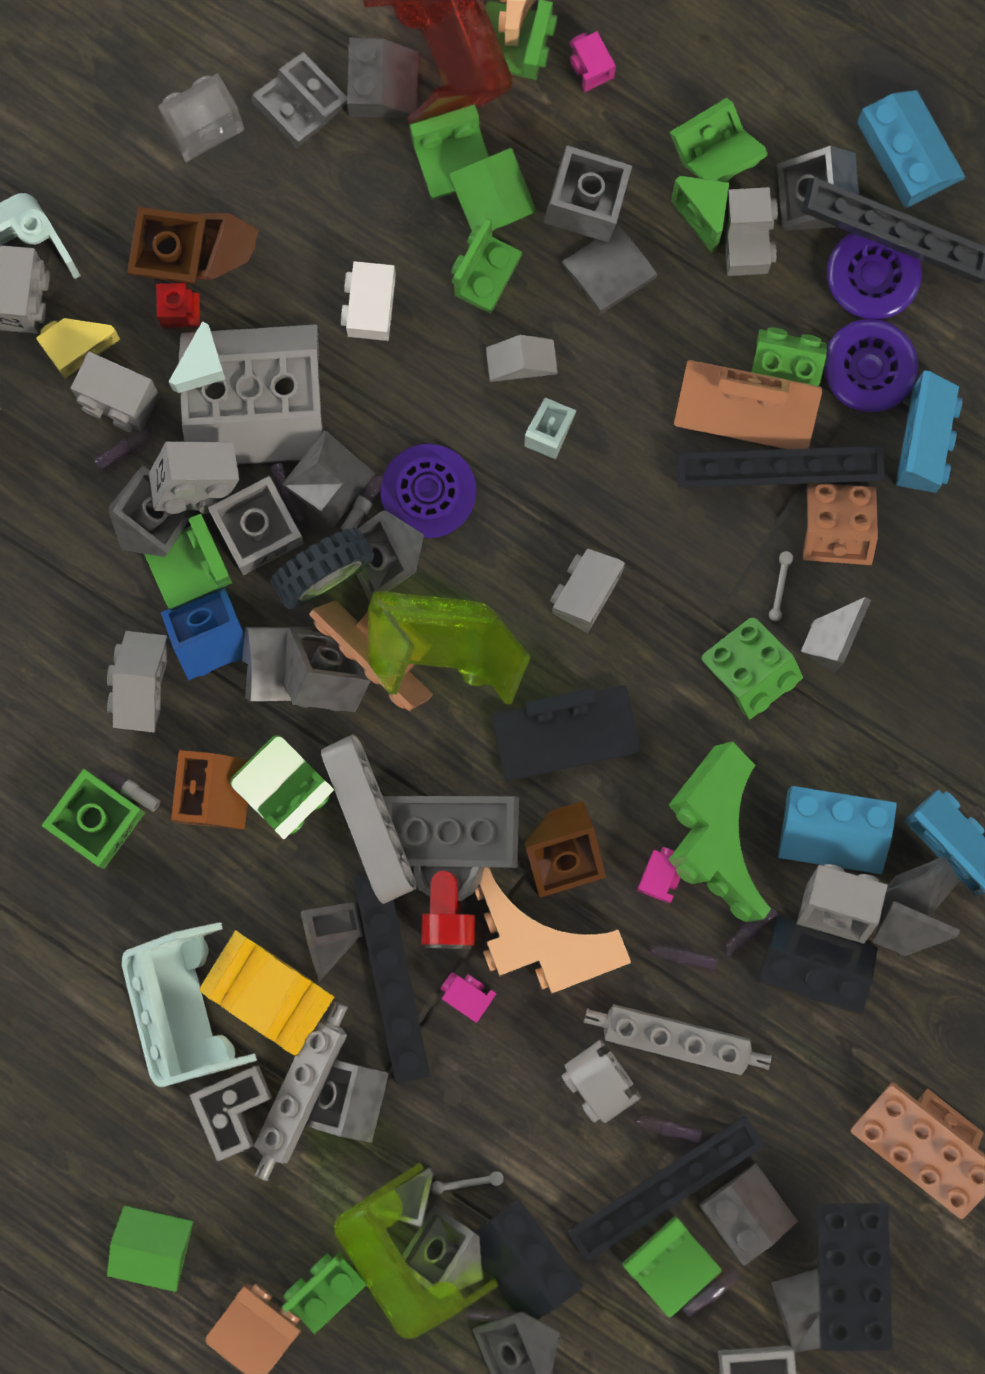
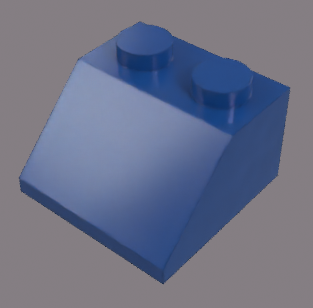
[161,587,244,681]

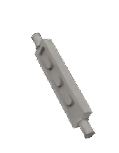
[254,1001,348,1181]
[584,1004,772,1075]

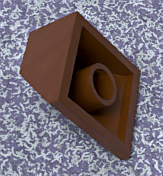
[127,207,206,284]
[188,213,259,279]
[524,801,606,898]

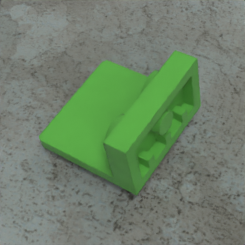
[410,104,489,199]
[451,218,522,314]
[144,513,233,610]
[622,1216,721,1317]
[282,1252,368,1334]

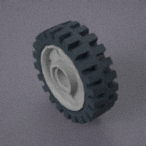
[270,527,374,609]

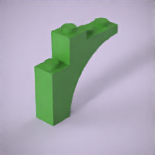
[668,741,771,922]

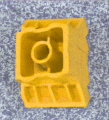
[198,930,334,1057]

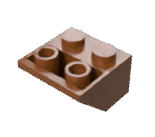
[171,750,249,830]

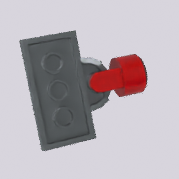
[383,796,519,949]

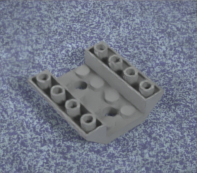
[179,325,323,465]

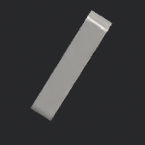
[321,734,416,904]

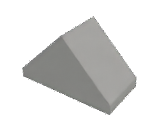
[486,335,558,382]

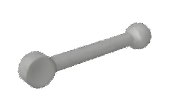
[769,551,793,622]
[430,1171,504,1195]

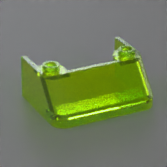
[368,591,530,704]
[334,1163,498,1339]

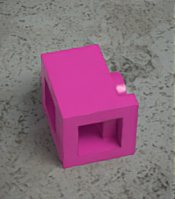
[569,31,616,92]
[636,847,680,904]
[440,972,496,1023]

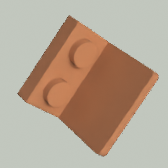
[803,483,878,565]

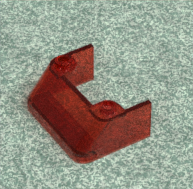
[363,0,513,124]

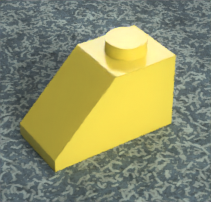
[36,318,120,378]

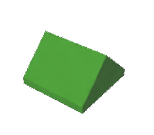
[449,148,537,231]
[671,176,729,253]
[107,1205,193,1292]

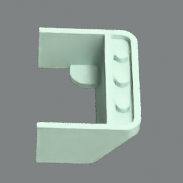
[0,193,80,279]
[122,922,257,1087]

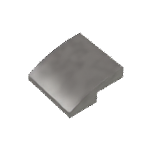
[251,52,347,149]
[562,225,657,314]
[242,627,312,701]

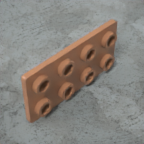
[674,360,822,449]
[309,599,433,711]
[851,1083,985,1219]

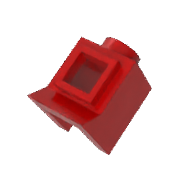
[156,283,200,328]

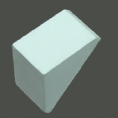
[169,321,225,393]
[524,398,576,459]

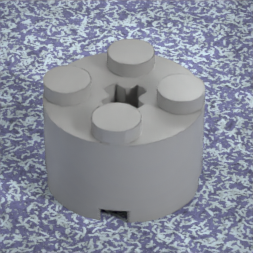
[561,1040,641,1123]

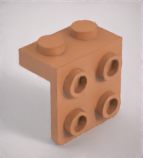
[206,1282,304,1374]

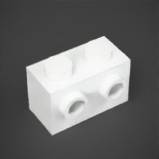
[341,262,396,341]

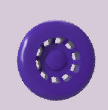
[827,233,922,319]
[823,319,918,412]
[380,444,476,538]

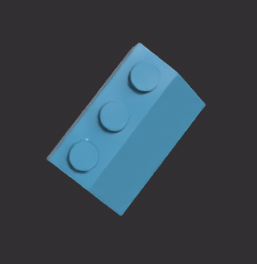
[857,90,965,209]
[896,370,962,493]
[778,786,897,875]
[903,789,985,897]

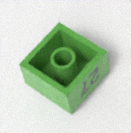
[42,769,145,869]

